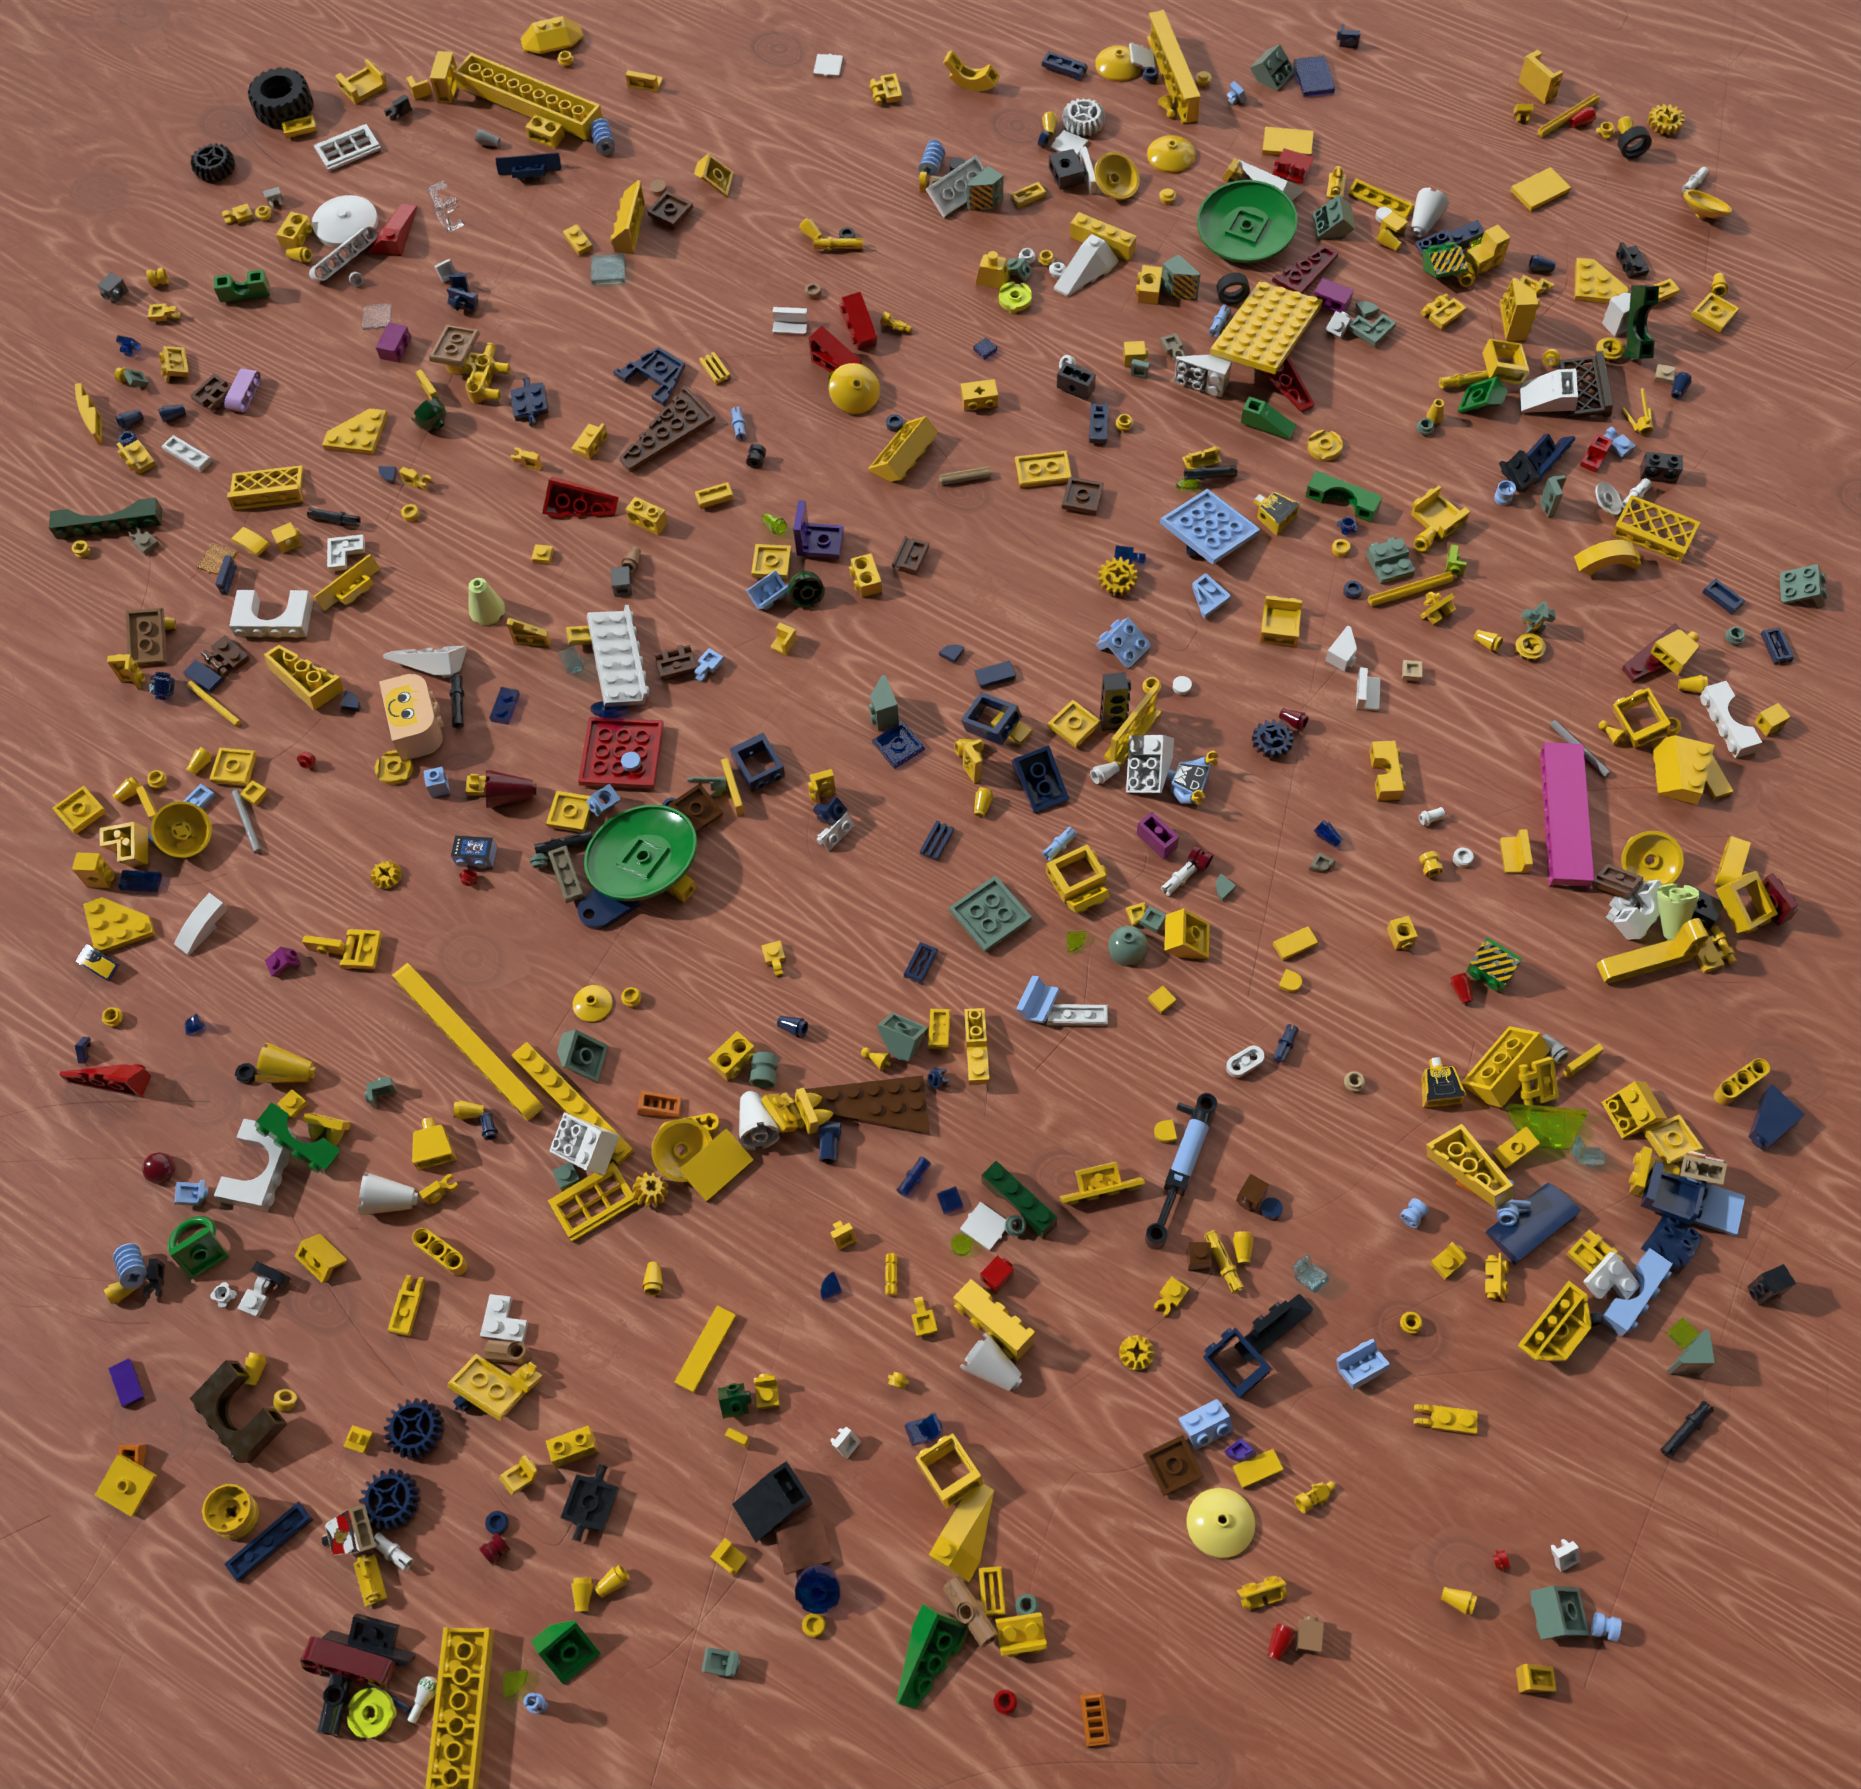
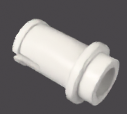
[1419,807,1446,826]

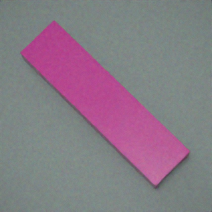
[1540,742,1594,889]

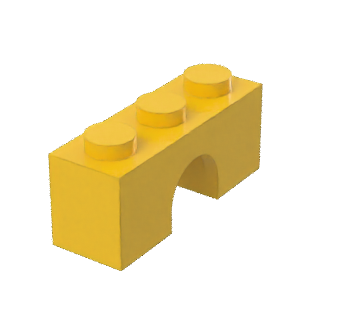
[1369,740,1406,801]

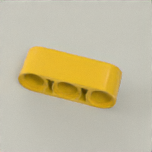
[1714,836,1751,886]
[1714,1058,1770,1105]
[412,1228,468,1276]

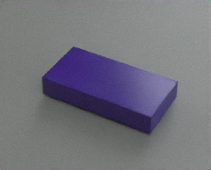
[108,1358,145,1408]

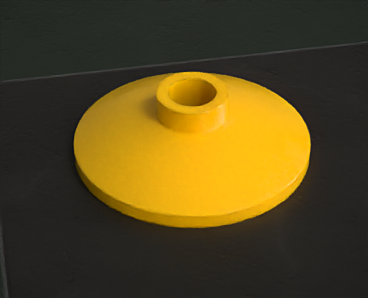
[573,985,613,1023]

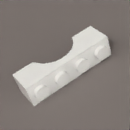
[1700,681,1762,758]

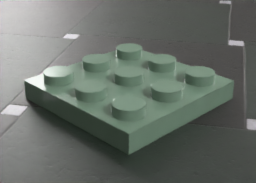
[949,875,1032,953]

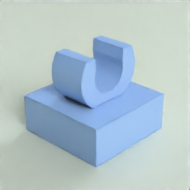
[1227,81,1247,105]

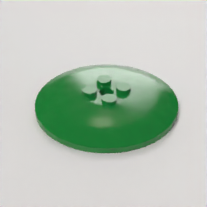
[1197,180,1298,263]
[584,805,698,901]

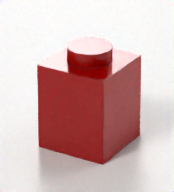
[980,1255,1013,1293]

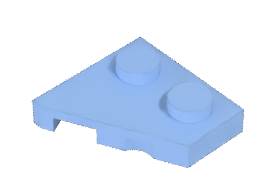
[1192,573,1231,619]

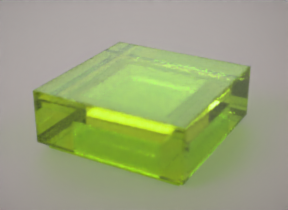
[1666,1317,1699,1349]

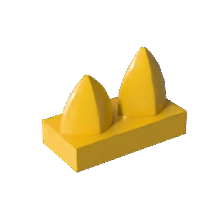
[795,1088,833,1134]
[303,1113,351,1146]

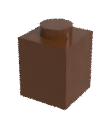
[1236,1173,1269,1212]
[1187,1242,1212,1271]

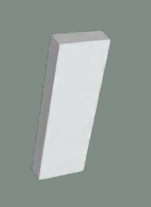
[1080,146,1097,194]
[161,435,213,472]
[1047,1004,1108,1026]

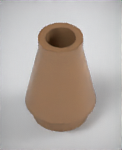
[621,547,641,573]

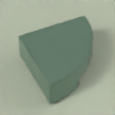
[1355,301,1379,318]
[1216,874,1236,901]

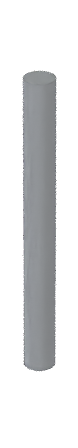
[1550,720,1610,777]
[232,789,261,854]

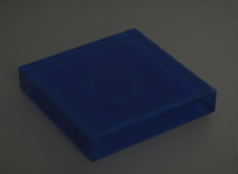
[872,721,925,769]

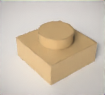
[1654,364,1675,385]
[1402,660,1422,681]

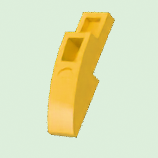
[964,1008,990,1085]

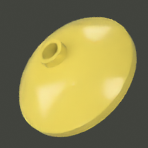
[1187,1488,1255,1559]

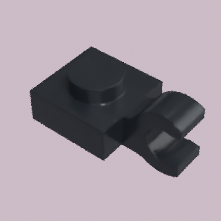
[384,94,412,121]
[143,1258,165,1299]

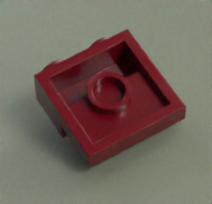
[1762,873,1798,926]

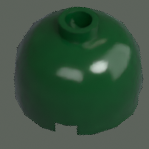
[411,396,447,431]
[788,571,825,608]

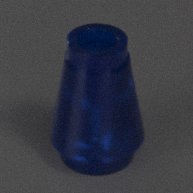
[1314,820,1343,848]

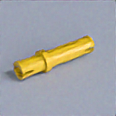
[813,237,863,251]
[1439,370,1490,389]
[1204,1230,1244,1294]

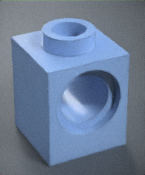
[424,767,450,798]
[586,784,621,817]

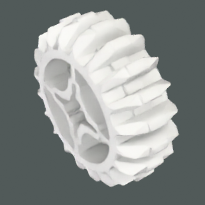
[1062,97,1105,137]

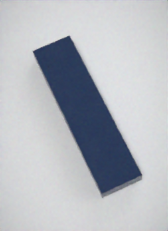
[224,1501,313,1582]

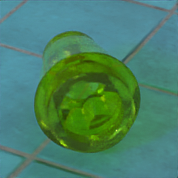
[761,512,787,535]

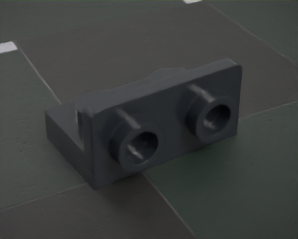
[1616,242,1649,279]
[1499,450,1540,492]

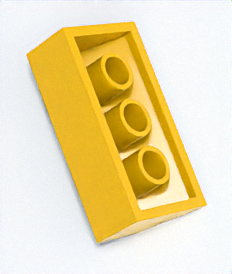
[610,180,646,253]
[868,416,938,482]
[1461,1026,1550,1108]

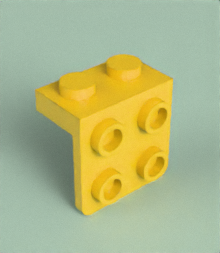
[1629,1146,1680,1197]

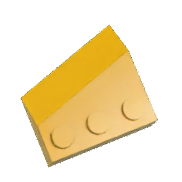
[1499,278,1540,341]
[1651,735,1715,805]

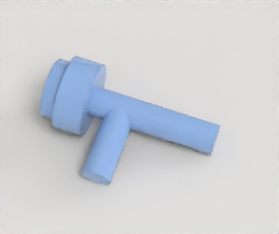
[1497,1180,1531,1226]

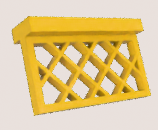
[227,465,304,510]
[1612,495,1700,563]
[1104,685,1162,768]

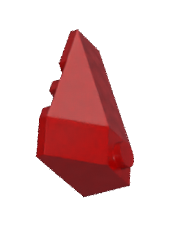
[369,204,417,256]
[1261,356,1315,412]
[542,476,619,518]
[59,1064,151,1098]

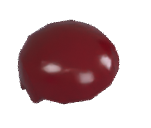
[142,1152,176,1184]

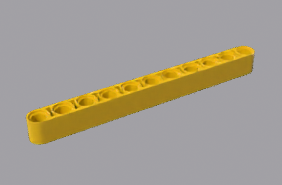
[391,963,544,1121]

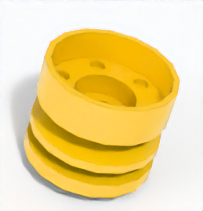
[202,1484,260,1540]

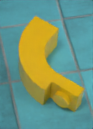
[943,50,1000,92]
[1574,540,1642,576]

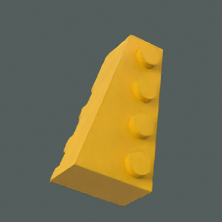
[264,645,344,711]
[1426,1124,1514,1208]

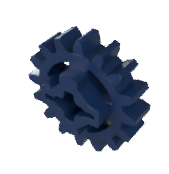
[1252,719,1294,759]

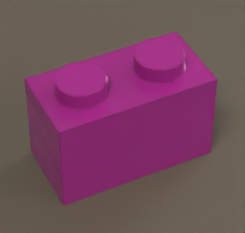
[1313,278,1354,313]
[376,322,411,363]
[1137,812,1179,860]

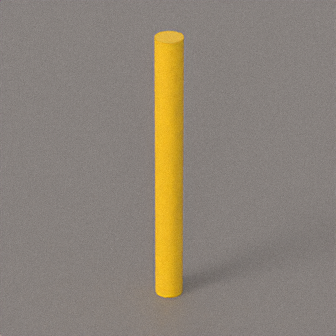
[187,681,241,727]

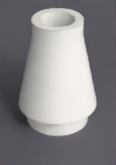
[1090,761,1120,784]

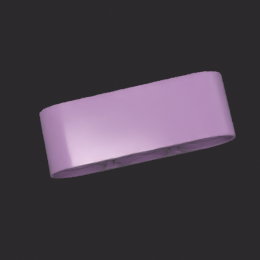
[224,368,261,412]

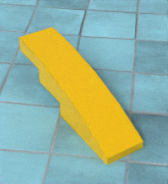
[75,383,102,445]

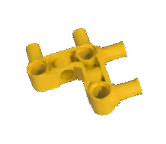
[445,343,511,404]

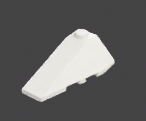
[1239,160,1304,200]
[1054,234,1118,297]
[383,646,467,678]

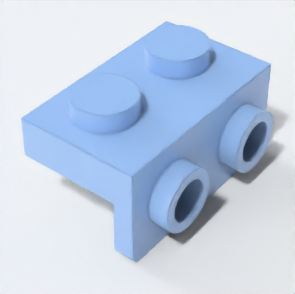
[746,570,788,610]
[1336,1339,1390,1390]
[1178,1399,1233,1450]

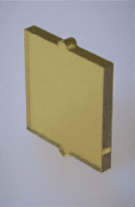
[196,543,238,575]

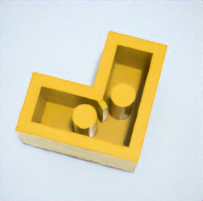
[1465,225,1511,275]
[100,822,148,867]

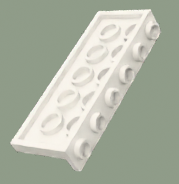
[587,605,649,707]

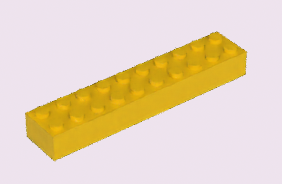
[453,53,603,140]

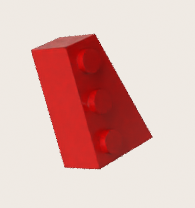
[839,291,877,350]
[808,325,862,374]

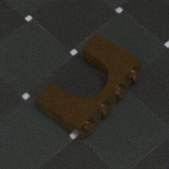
[189,1360,288,1463]

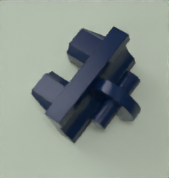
[447,287,479,313]

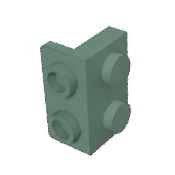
[1540,475,1566,518]

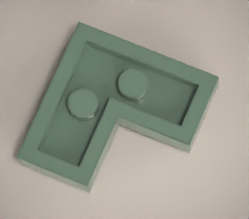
[1347,314,1396,347]

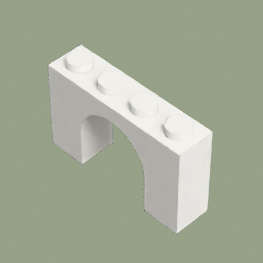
[229,590,314,638]
[214,1119,296,1212]

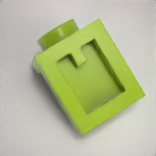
[1445,544,1467,576]

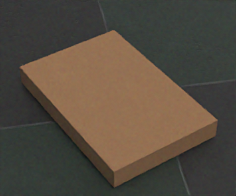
[429,325,479,367]
[125,608,167,665]

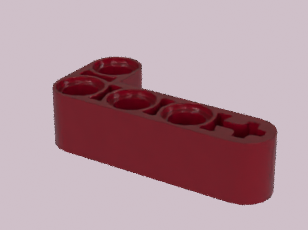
[300,1636,396,1688]

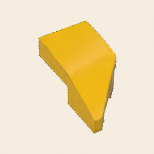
[1520,275,1554,295]

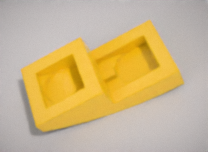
[231,527,270,556]

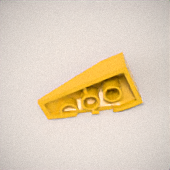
[929,1484,994,1583]

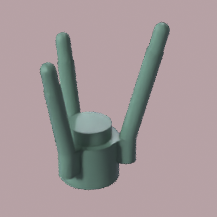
[687,776,726,798]

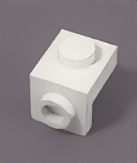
[1325,311,1352,339]

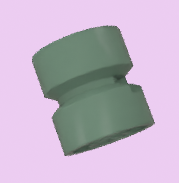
[750,1052,779,1089]

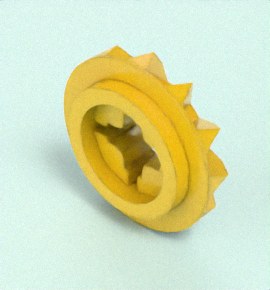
[1596,337,1625,361]
[1515,633,1546,660]
[370,860,402,889]
[1119,1335,1154,1370]

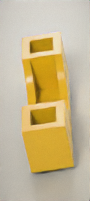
[1070,212,1137,261]

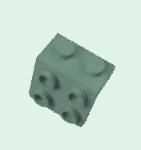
[1780,564,1828,608]

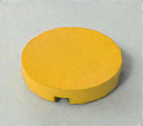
[1307,430,1343,461]
[375,750,413,785]

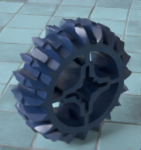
[384,1398,445,1459]
[359,1468,421,1532]

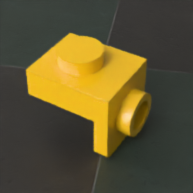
[499,1455,537,1496]

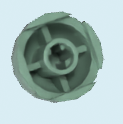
[1108,926,1148,966]

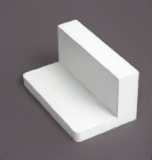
[772,307,808,336]
[1356,668,1380,711]

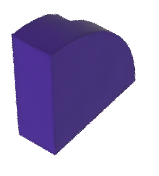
[1225,1438,1257,1461]

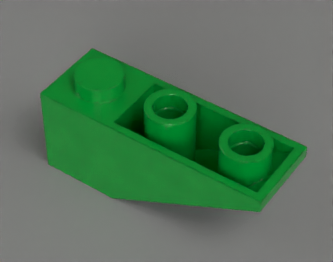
[1241,397,1296,439]

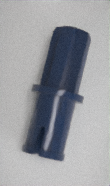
[1273,1024,1299,1063]

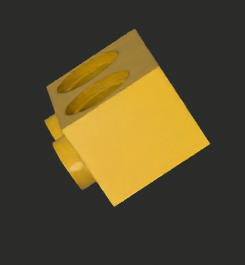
[525,115,565,149]
[276,212,312,249]
[625,497,668,536]
[849,553,882,598]
[708,1031,756,1082]
[546,1425,599,1468]

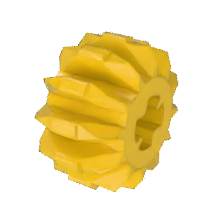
[632,1172,668,1208]

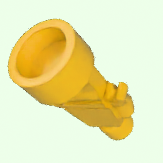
[880,312,912,333]
[1294,1481,1335,1514]

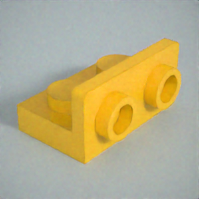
[159,346,189,382]
[571,423,608,459]
[117,440,156,476]
[962,739,983,784]
[807,769,836,804]
[995,1612,1047,1657]

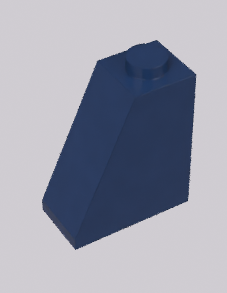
[1748,1084,1805,1152]

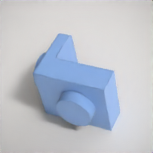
[174,1180,208,1206]

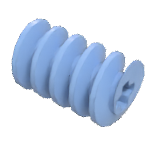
[590,119,615,155]
[918,139,946,176]
[113,1243,147,1289]

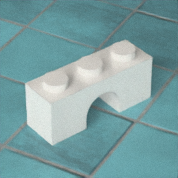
[1613,880,1663,940]

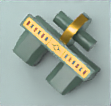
[1521,601,1556,634]

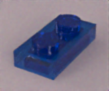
[489,687,520,725]

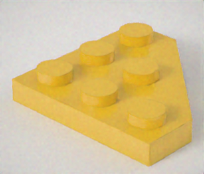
[1574,258,1628,304]
[322,409,388,455]
[83,897,155,953]

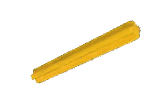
[1537,94,1600,137]
[1368,571,1454,606]

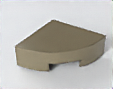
[1309,852,1336,872]

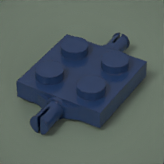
[510,377,549,427]

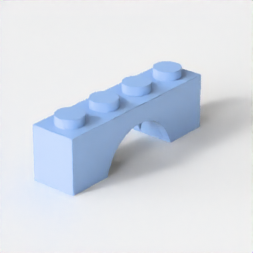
[1602,1248,1672,1337]

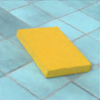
[1262,127,1314,156]
[1510,167,1571,211]
[1015,451,1072,488]
[679,1128,753,1202]
[448,1354,526,1421]

